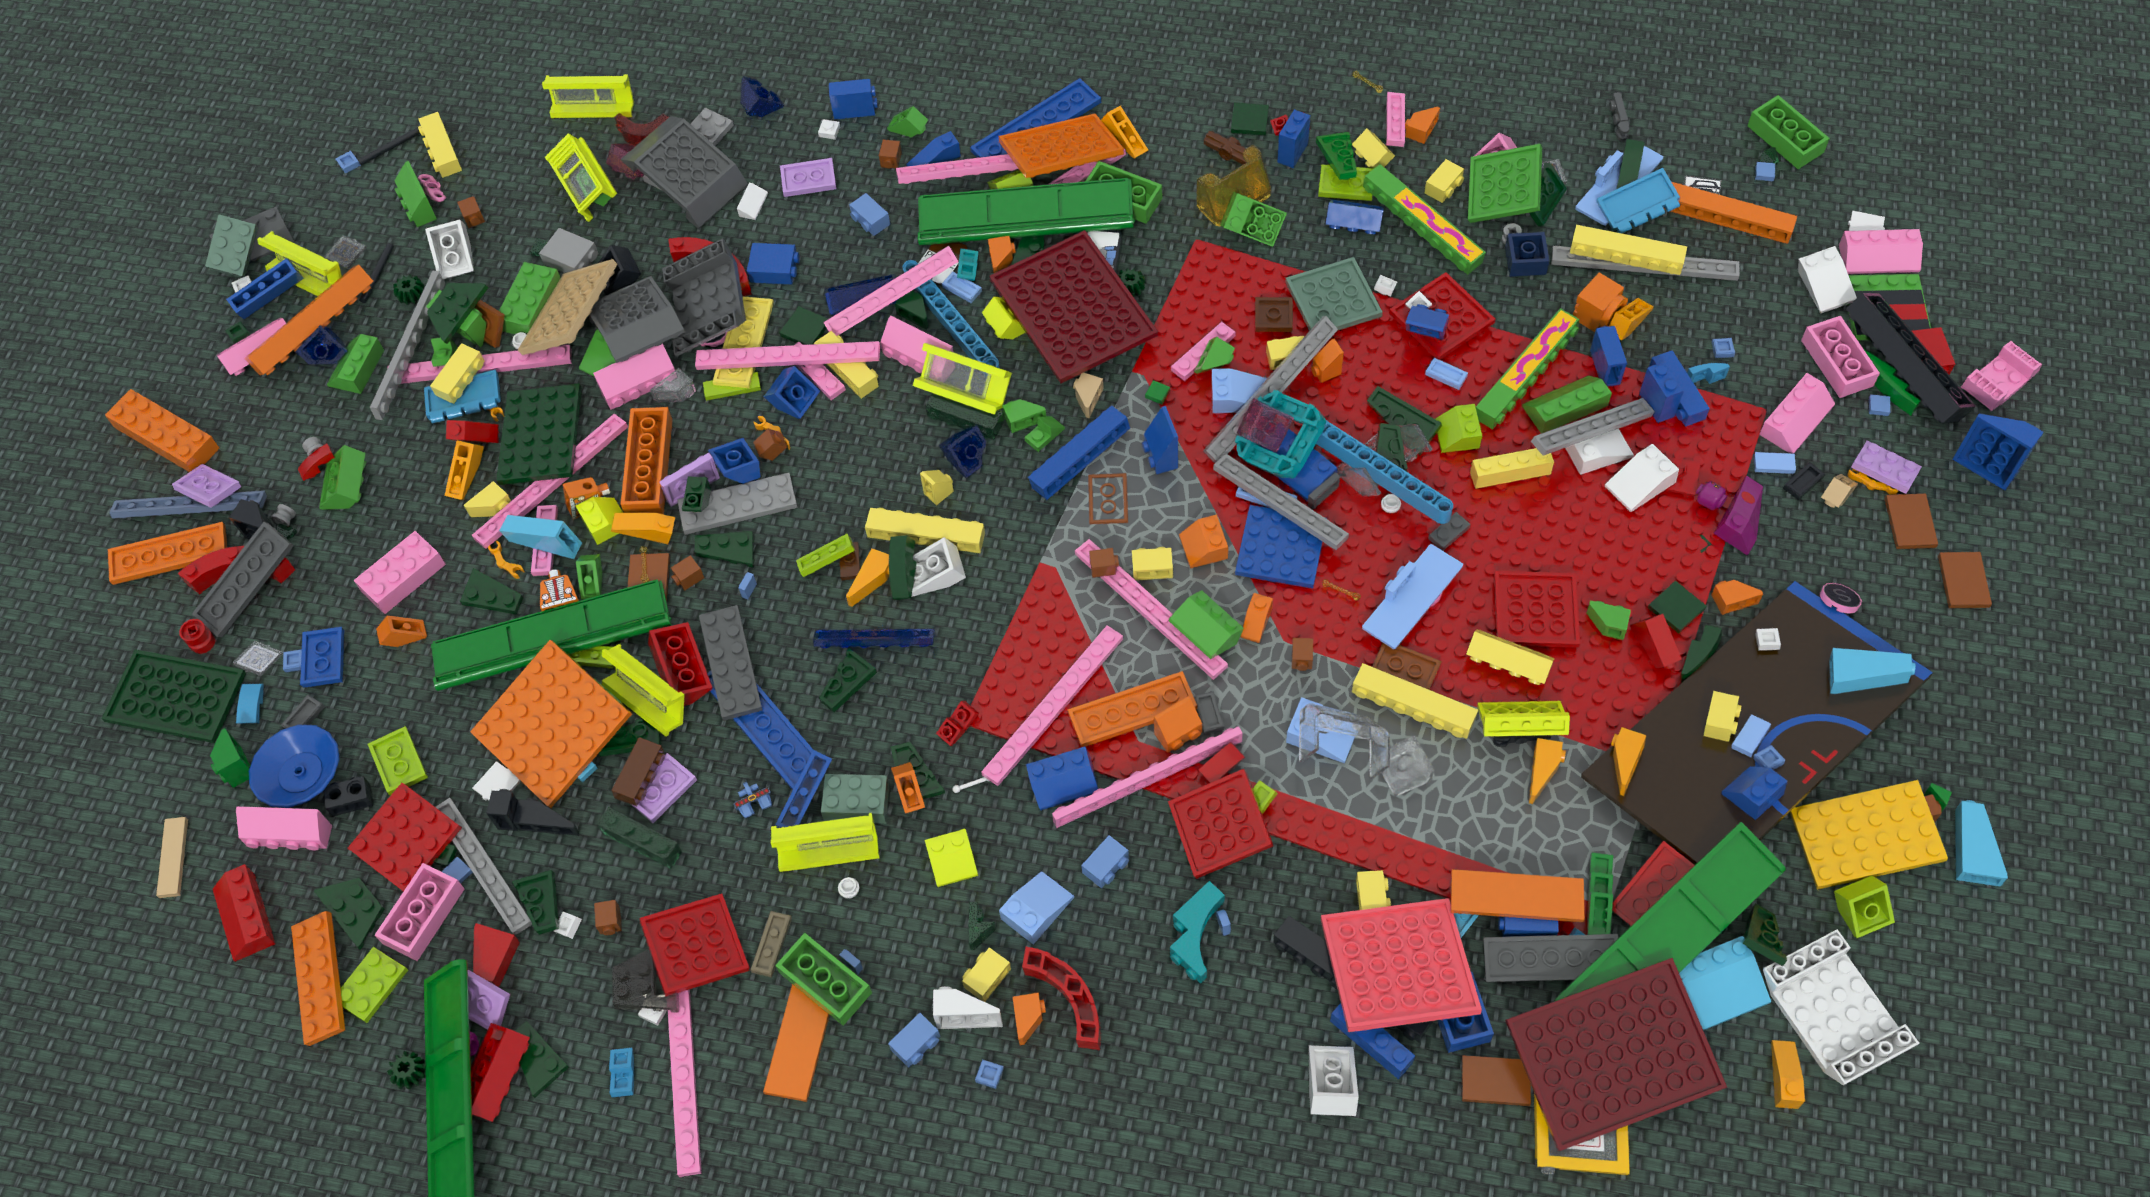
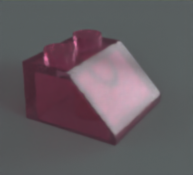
[606,144,644,179]
[1236,398,1294,452]

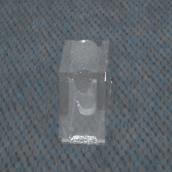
[650,368,696,403]

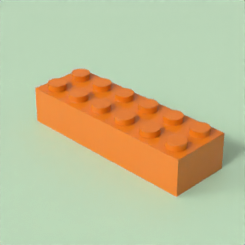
[105,389,220,472]
[621,407,672,515]

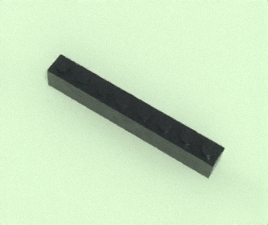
[1273,916,1433,1043]

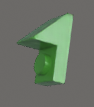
[431,337,457,367]
[1025,416,1065,452]

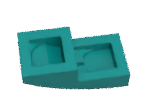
[957,249,979,281]

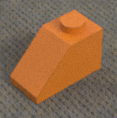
[1405,107,1440,144]
[988,236,1016,273]
[1311,339,1344,383]
[1711,580,1763,615]
[1241,593,1273,643]
[376,615,427,647]
[891,762,925,814]
[1013,993,1046,1045]

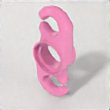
[418,174,446,202]

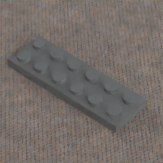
[192,522,294,638]
[699,605,763,721]
[1483,934,1618,982]

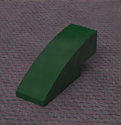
[1616,139,1645,189]
[889,535,917,600]
[1681,625,1722,683]

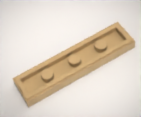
[156,817,188,898]

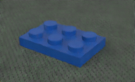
[300,627,344,688]

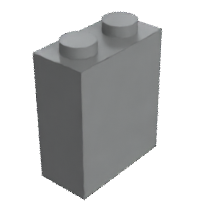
[539,228,599,273]

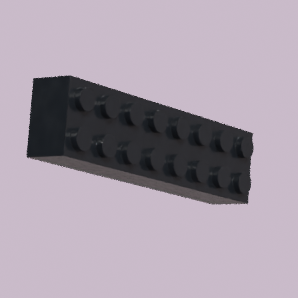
[1846,293,1976,423]

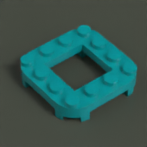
[1235,390,1326,479]

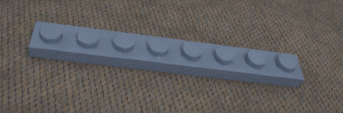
[109,491,267,518]

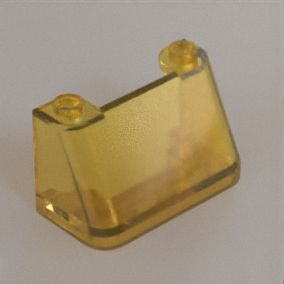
[1197,144,1271,226]

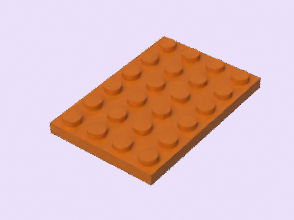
[999,114,1124,178]

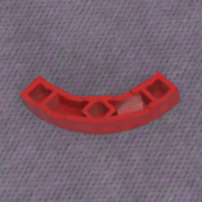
[668,237,752,296]
[178,546,295,595]
[1022,947,1101,1050]

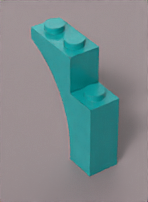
[1170,881,1225,984]

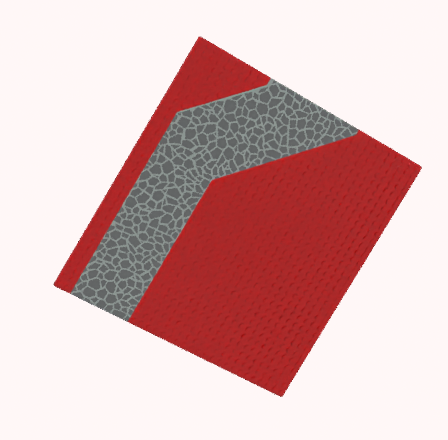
[970,240,1766,936]

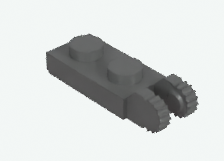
[1609,92,1630,141]

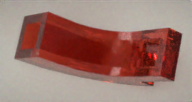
[614,113,669,146]

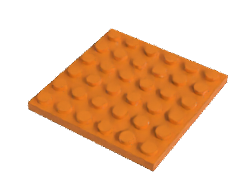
[470,640,632,808]

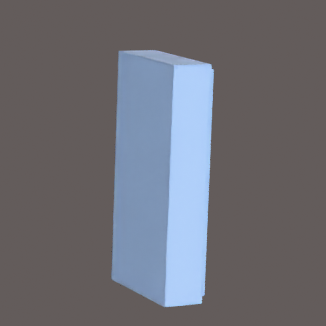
[942,272,982,303]
[1425,358,1468,390]
[1753,452,1796,474]
[1731,714,1771,757]

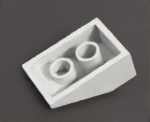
[425,220,475,280]
[1798,246,1857,314]
[1566,428,1634,475]
[1605,444,1679,512]
[911,537,966,597]
[933,987,1003,1029]
[1309,1045,1359,1116]

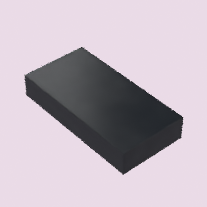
[1783,462,1825,500]

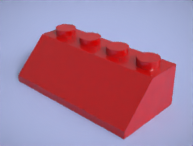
[648,622,712,706]
[213,864,276,962]
[471,1023,530,1122]

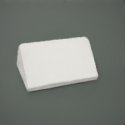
[737,182,768,220]

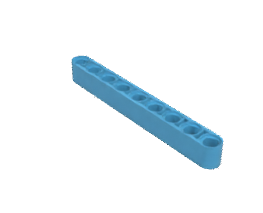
[903,260,1000,378]
[1316,420,1453,524]

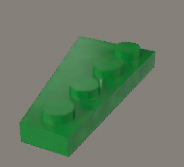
[1316,132,1357,180]

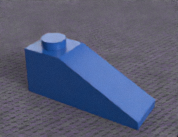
[906,131,961,167]

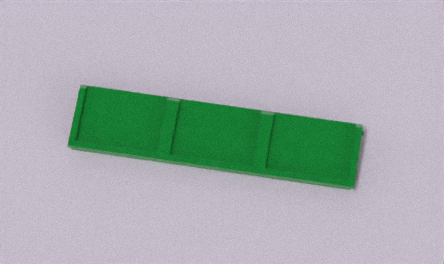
[917,178,1135,246]
[431,579,672,691]
[1554,822,1786,1001]
[424,959,475,1197]

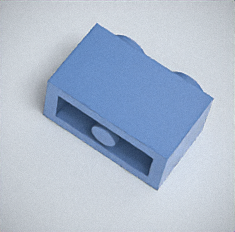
[849,193,890,236]
[1081,835,1129,888]
[888,1013,940,1068]

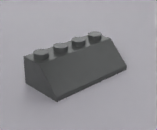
[209,206,295,263]

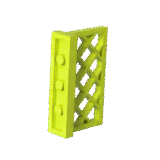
[1477,701,1570,736]

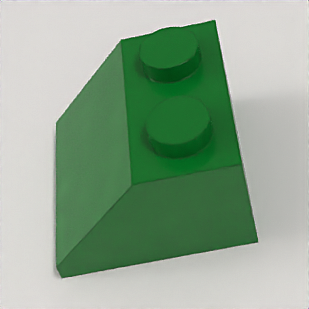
[210,728,251,788]

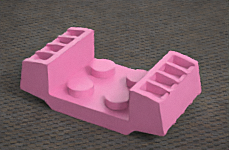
[1961,341,2042,411]

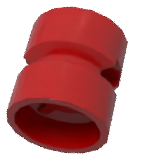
[179,619,216,654]

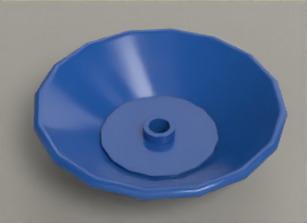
[249,725,339,808]

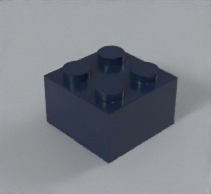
[1505,232,1549,277]

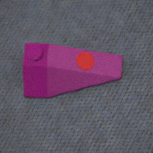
[1714,476,1763,555]

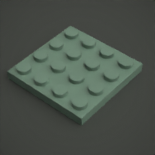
[1285,257,1383,331]

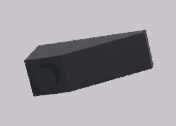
[513,798,579,836]

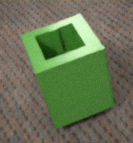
[1586,600,1631,640]

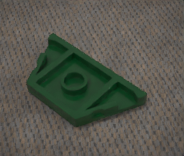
[427,283,488,344]
[314,878,385,950]

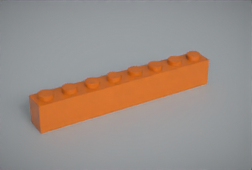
[1664,182,1797,244]
[244,264,373,375]

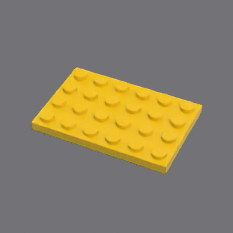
[1790,780,1948,890]

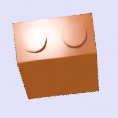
[1179,515,1228,569]
[1154,696,1202,753]

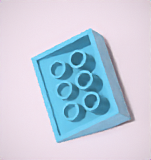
[1679,936,1771,1031]

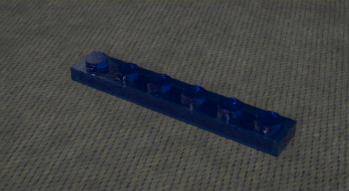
[813,629,935,648]

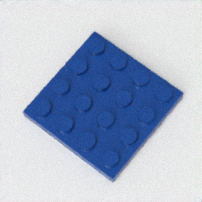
[1235,505,1327,589]

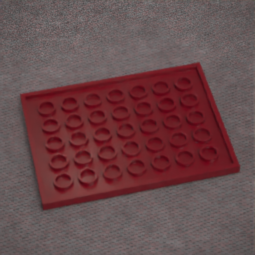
[989,230,1158,384]
[1505,958,1727,1151]

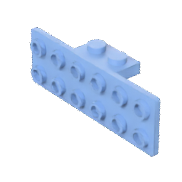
[1575,146,1663,226]
[1362,544,1463,649]

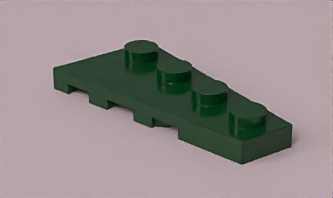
[1367,386,1442,455]

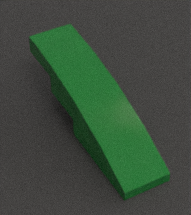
[1864,349,1921,416]
[1587,853,1613,935]

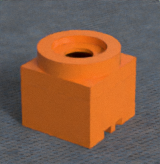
[1573,272,1628,332]

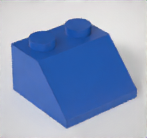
[1405,304,1449,340]
[764,366,820,419]
[708,438,760,484]
[1721,766,1788,820]

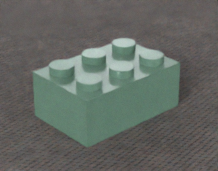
[205,215,258,278]
[821,774,890,824]

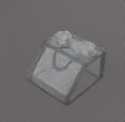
[1375,736,1434,796]

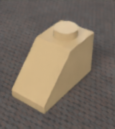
[1073,373,1103,418]
[1821,474,1858,508]

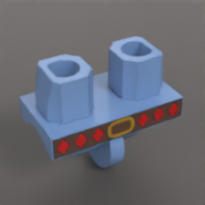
[734,782,772,819]

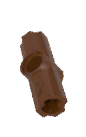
[1204,131,1256,167]

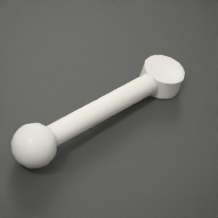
[953,777,989,793]

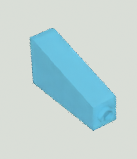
[499,515,582,559]
[1829,648,1915,694]
[1955,800,2008,886]

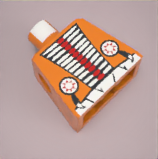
[563,477,610,520]
[540,570,579,611]

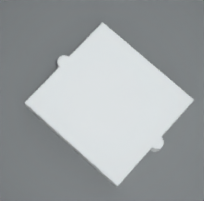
[1848,211,1885,231]
[472,761,521,801]

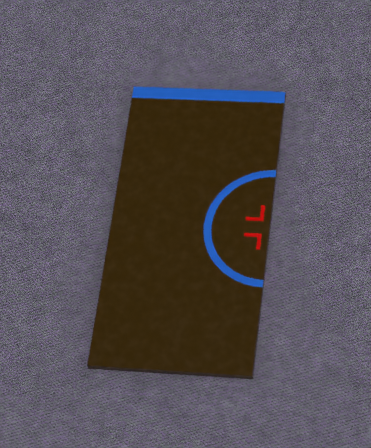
[1581,581,1933,865]

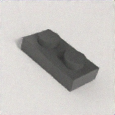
[1428,512,1471,551]

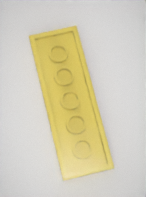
[713,296,774,388]

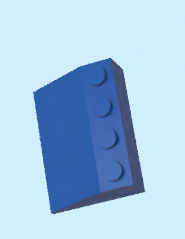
[1952,414,2044,490]

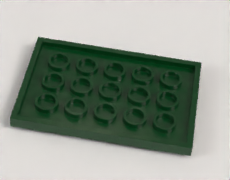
[496,383,582,485]
[101,649,246,743]

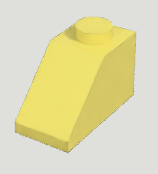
[920,470,954,505]
[464,481,511,517]

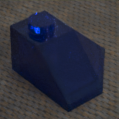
[740,76,784,118]
[295,325,348,364]
[939,425,986,478]

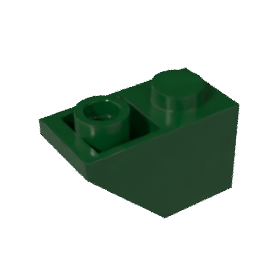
[682,476,711,512]

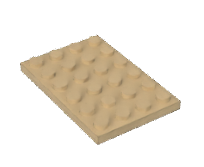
[518,259,617,355]

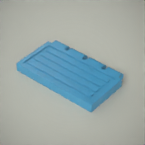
[1596,168,1680,234]
[424,369,501,424]

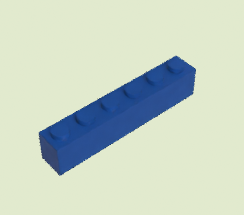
[1028,406,1130,500]

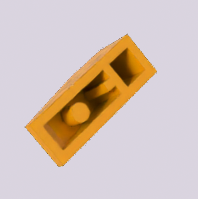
[1101,106,1148,159]
[1608,298,1654,340]
[444,440,484,500]
[611,513,675,544]
[846,548,889,607]
[1611,727,1646,796]
[1529,738,1566,804]
[1771,1040,1805,1109]

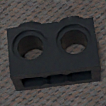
[323,776,373,817]
[486,789,518,831]

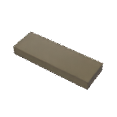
[751,911,792,977]

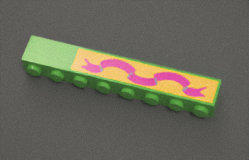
[1363,164,1486,275]
[1475,308,1579,429]

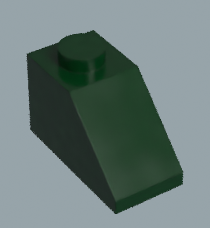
[895,291,928,330]

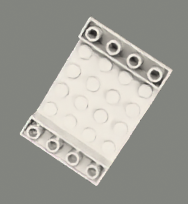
[1763,929,1919,1085]

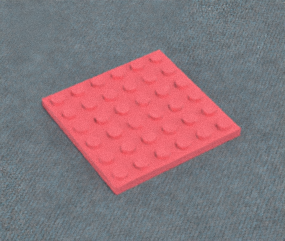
[1321,898,1482,1032]

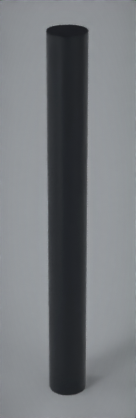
[357,127,420,165]
[359,243,394,303]

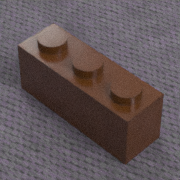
[611,737,665,807]

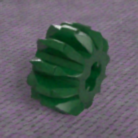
[1118,267,1146,297]
[393,274,425,305]
[387,1051,426,1090]

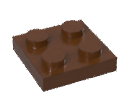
[1255,297,1293,332]

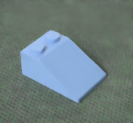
[1212,369,1267,413]
[1286,697,1359,763]
[999,871,1074,945]

